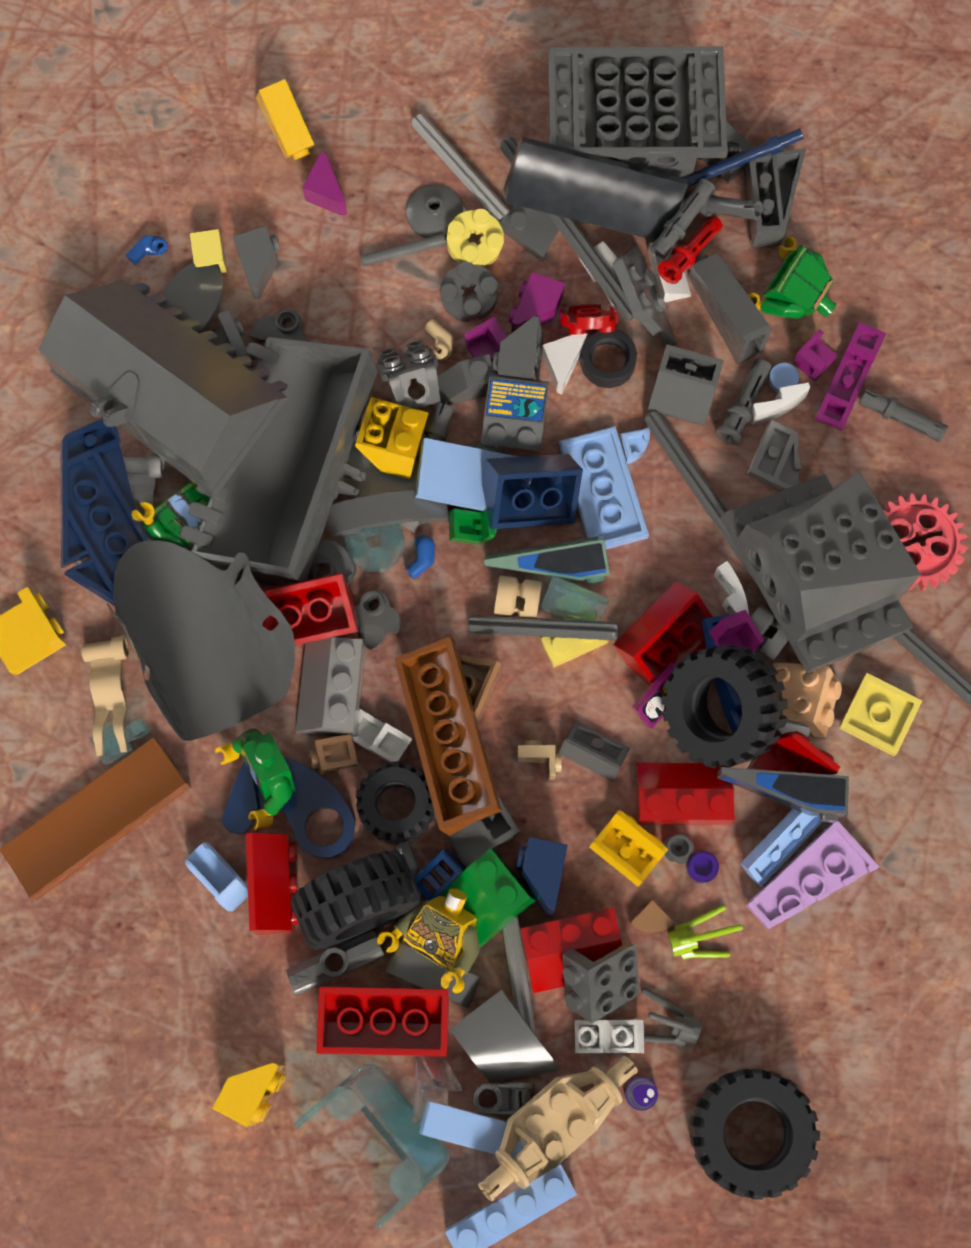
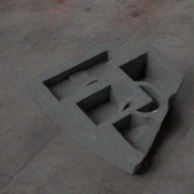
[450,990,560,1083]

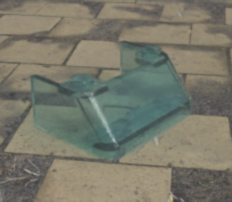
[294,1064,449,1229]

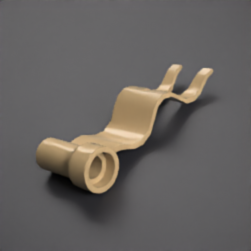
[81,635,129,756]

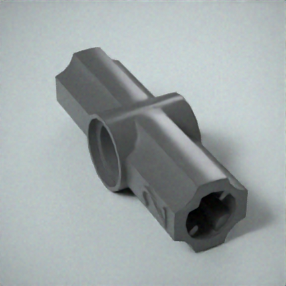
[286,930,385,996]

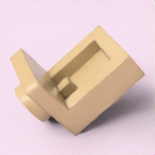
[517,740,562,780]

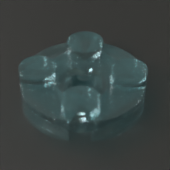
[344,524,405,572]

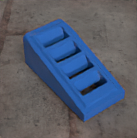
[414,848,466,902]

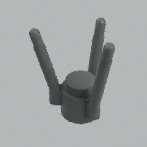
[641,987,702,1048]

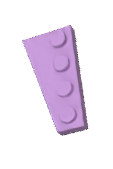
[745,821,879,929]

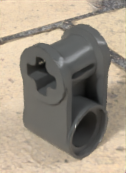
[472,1082,534,1116]

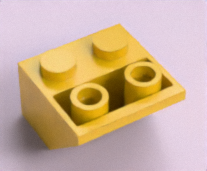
[355,397,428,480]
[212,1063,287,1127]

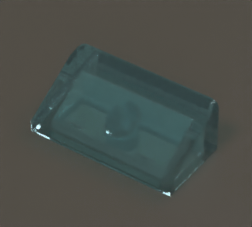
[540,576,610,621]

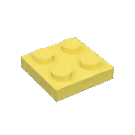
[839,673,922,756]

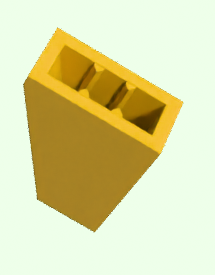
[256,79,314,161]

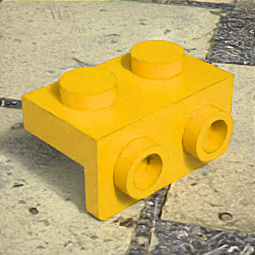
[589,810,668,887]

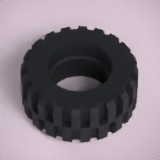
[662,645,788,768]
[291,850,421,950]
[690,1069,820,1200]

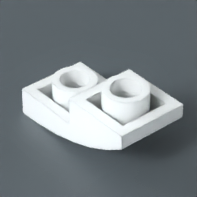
[575,1020,644,1053]

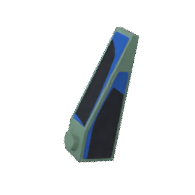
[484,535,610,583]

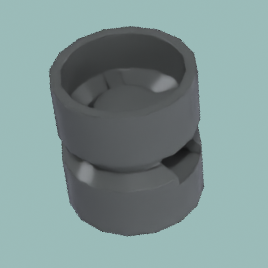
[751,604,788,660]

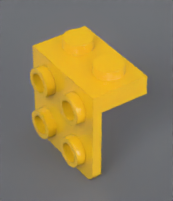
[0,587,66,675]

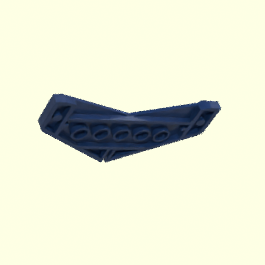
[60,419,149,606]

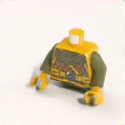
[377,889,480,993]

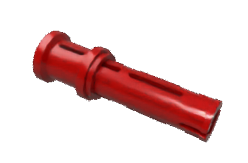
[658,216,723,284]

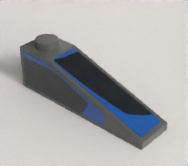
[717,767,849,823]

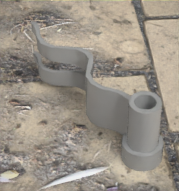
[123,454,165,540]

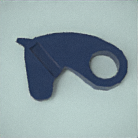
[222,757,356,859]

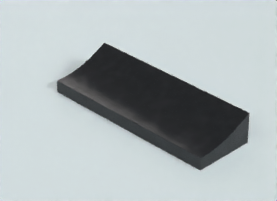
[503,136,688,240]

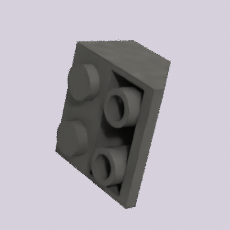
[648,344,724,426]
[434,797,520,868]

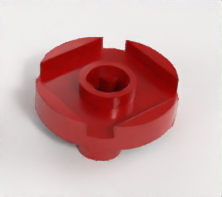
[560,304,619,335]

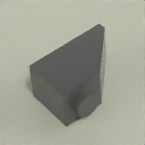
[233,226,280,299]
[437,354,495,407]

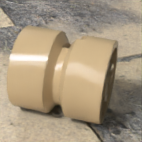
[494,575,542,618]

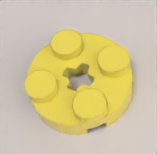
[446,209,504,267]

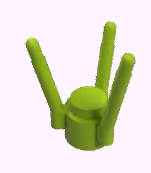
[668,905,743,960]

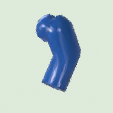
[125,236,168,265]
[405,535,435,580]

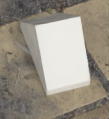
[542,333,587,395]

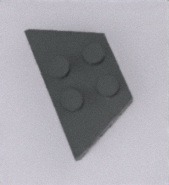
[612,245,677,348]

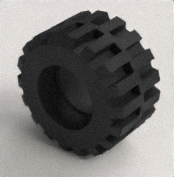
[356,761,434,844]

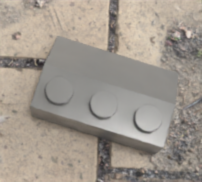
[296,637,366,736]

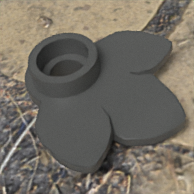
[249,309,307,347]
[349,590,401,650]

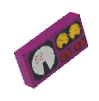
[631,662,676,729]

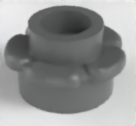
[664,833,694,864]

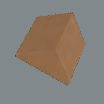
[458,654,501,725]

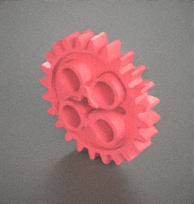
[883,493,968,591]

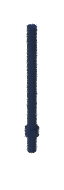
[682,128,804,188]

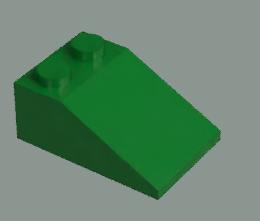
[440,848,537,948]

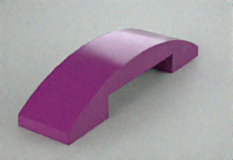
[815,322,886,431]

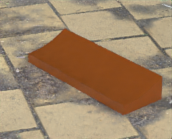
[394,637,502,836]
[0,737,191,901]

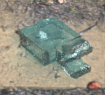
[90,718,150,766]

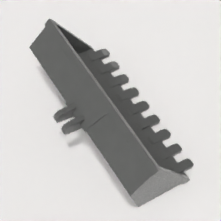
[38,279,288,498]
[179,337,377,586]

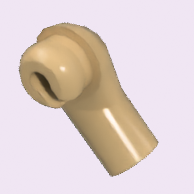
[424,319,453,360]

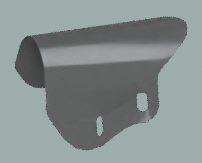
[107,540,295,741]

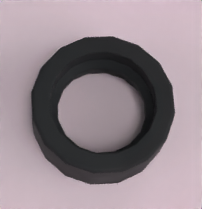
[581,329,637,388]

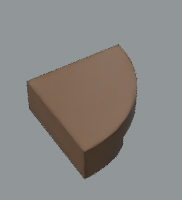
[630,900,675,933]

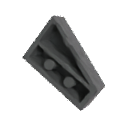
[744,149,806,247]

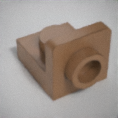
[308,734,358,776]

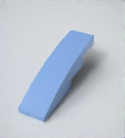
[419,1101,524,1159]

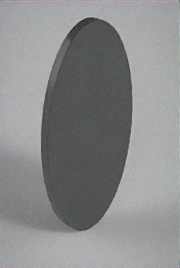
[161,262,223,334]

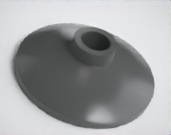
[406,185,463,238]

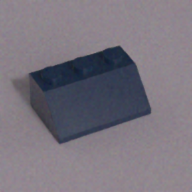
[482,454,583,529]
[516,837,568,917]

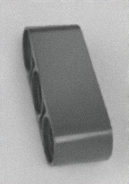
[384,943,481,1008]

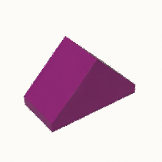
[303,152,347,216]

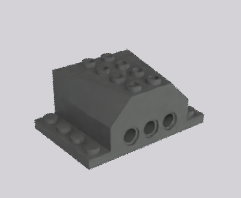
[549,46,728,178]
[720,471,921,674]

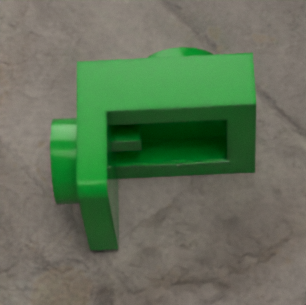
[449,509,497,545]

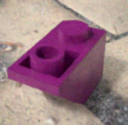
[508,272,565,334]

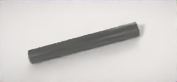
[360,234,446,267]

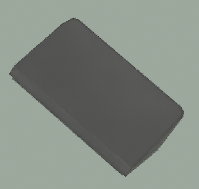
[559,720,630,781]

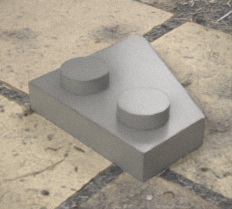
[747,420,801,491]

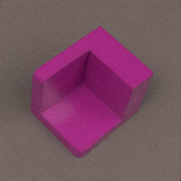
[464,317,508,362]
[793,329,837,382]
[709,610,764,653]

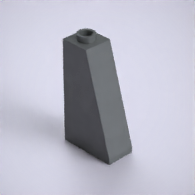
[689,253,772,364]

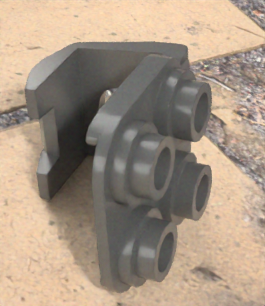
[376,340,440,409]

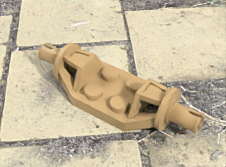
[478,1056,638,1202]

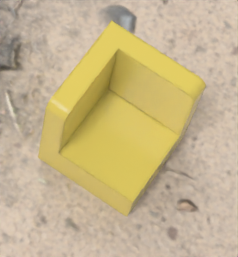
[190,229,227,273]

